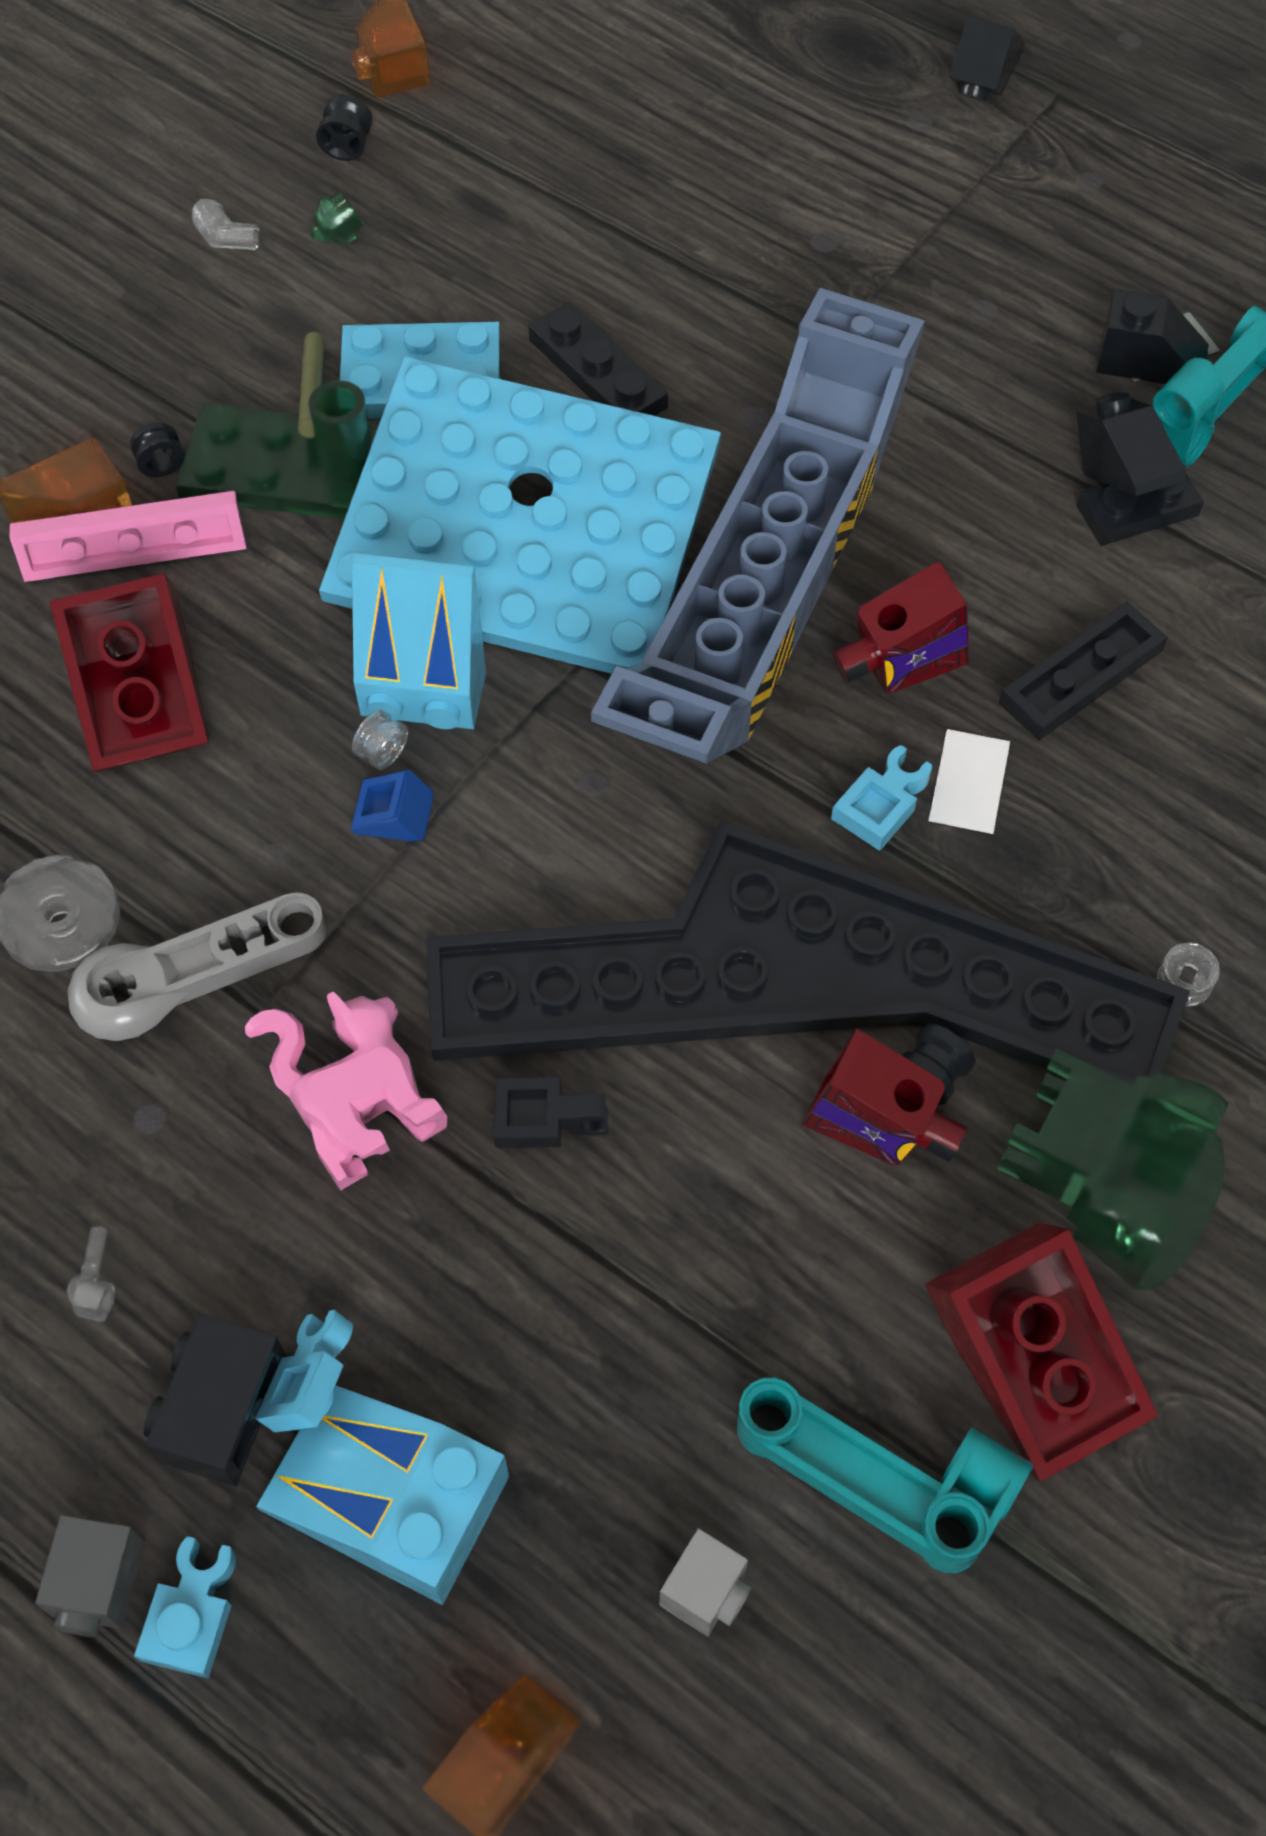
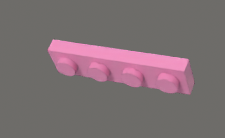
[9,491,246,582]

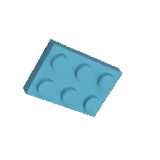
[338,322,500,419]

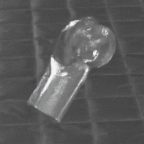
[192,198,259,250]

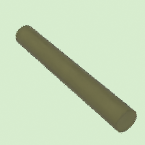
[298,332,325,438]

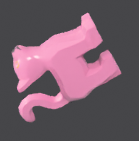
[245,992,448,1191]

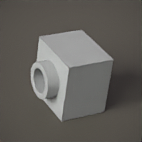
[659,1528,752,1637]

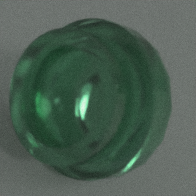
[310,191,365,244]

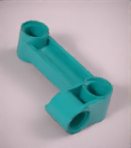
[1152,306,1266,468]
[737,1378,1034,1573]

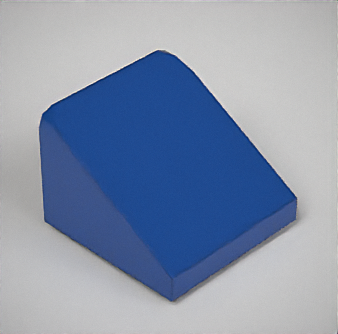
[351,770,434,841]

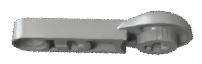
[67,892,327,1041]

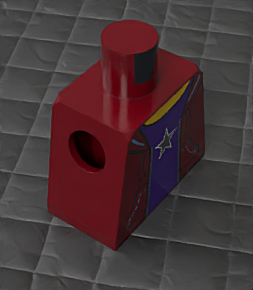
[832,561,969,693]
[802,1029,967,1165]

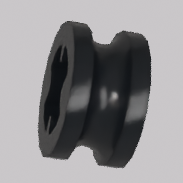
[130,423,185,478]

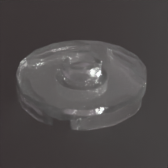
[0,855,120,972]

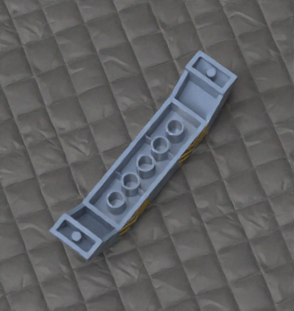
[591,288,925,764]

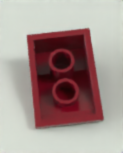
[49,573,210,772]
[925,1222,1159,1482]

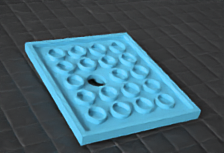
[319,356,721,674]

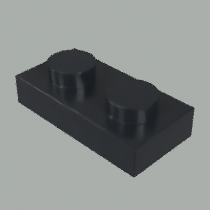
[1076,474,1204,546]

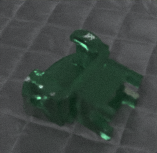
[998,1048,1229,1290]

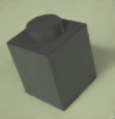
[35,1515,145,1637]

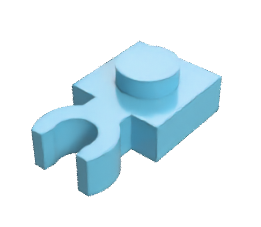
[831,745,932,851]
[255,1310,353,1433]
[134,1536,236,1679]

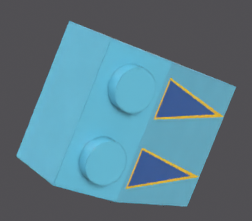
[352,552,486,730]
[256,1385,509,1605]

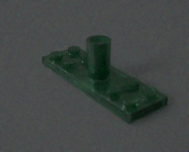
[176,380,512,519]

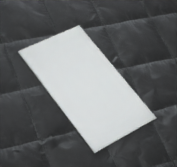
[928,729,1010,834]

